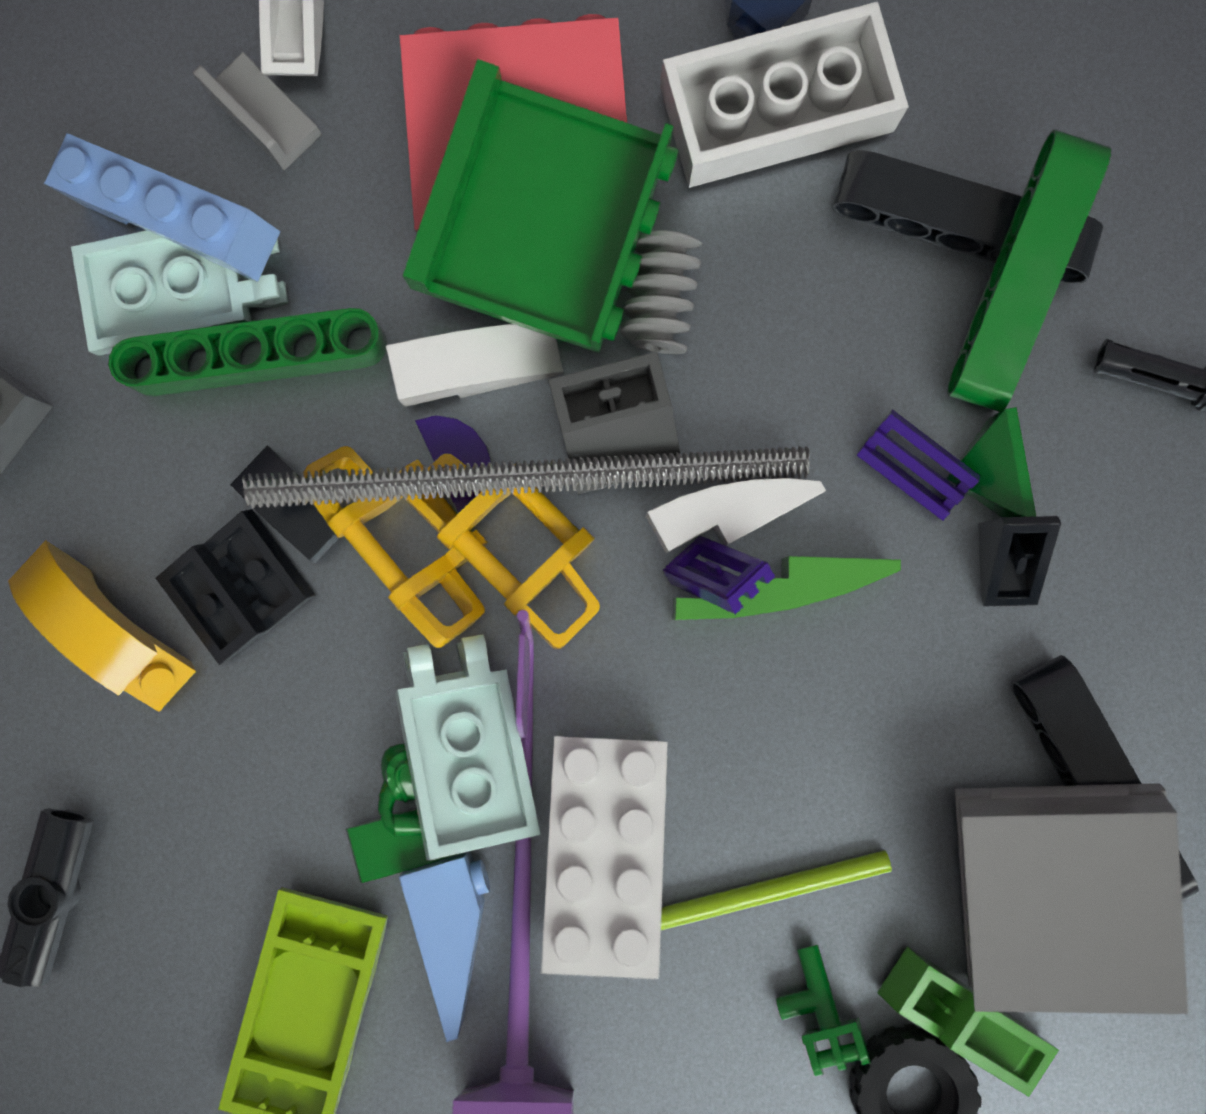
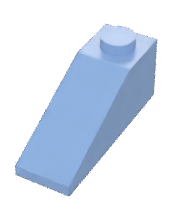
[399,851,490,1042]

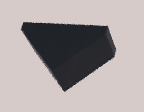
[978,516,1061,607]

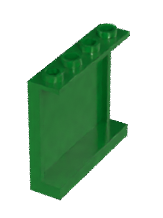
[402,59,679,353]

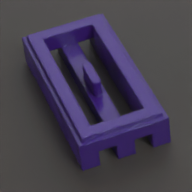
[857,409,980,521]
[662,536,775,614]

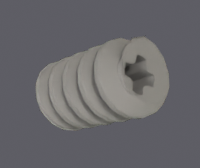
[620,230,703,354]

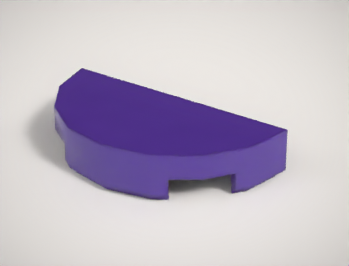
[415,415,492,513]

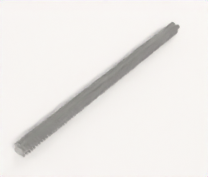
[242,446,810,508]

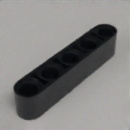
[833,150,1103,284]
[1011,655,1199,902]

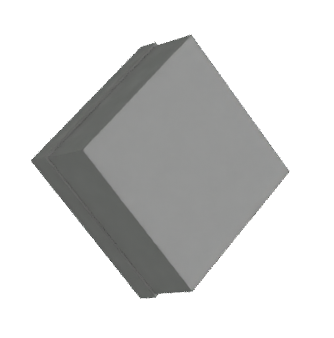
[955,783,1188,1014]

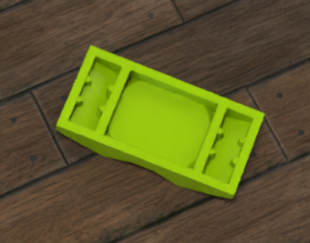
[218,887,388,1114]

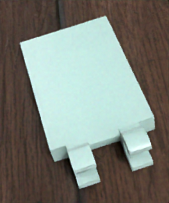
[71,230,289,356]
[395,634,540,860]

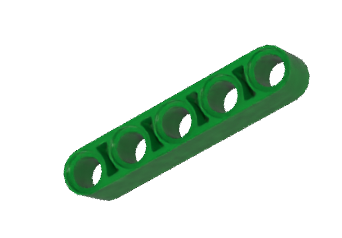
[947,129,1111,412]
[108,308,387,396]

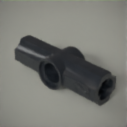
[0,808,94,987]

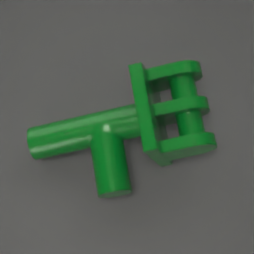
[776,945,870,1077]

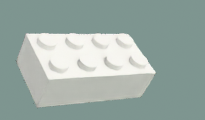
[660,1,909,188]
[541,736,668,979]

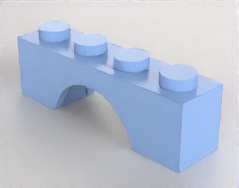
[44,133,281,282]

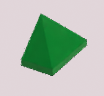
[946,407,1037,517]

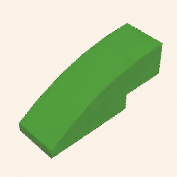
[877,947,1059,1097]

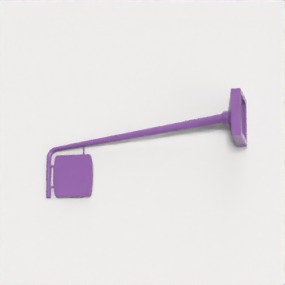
[452,610,574,1114]

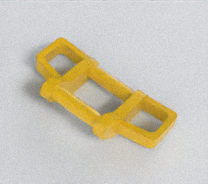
[303,446,488,648]
[406,454,600,649]

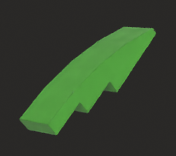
[672,556,901,620]

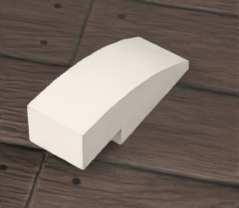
[259,0,324,76]
[386,324,564,407]
[645,478,826,554]

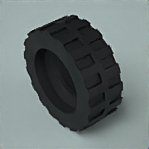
[849,1024,982,1114]

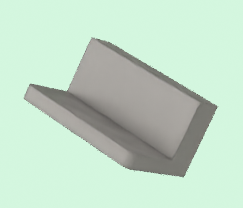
[192,52,322,171]

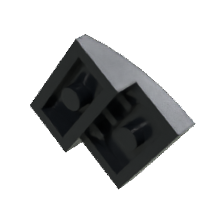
[155,509,315,665]

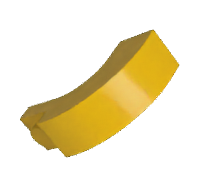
[8,540,196,712]

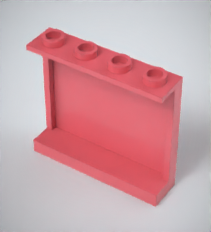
[400,14,627,234]

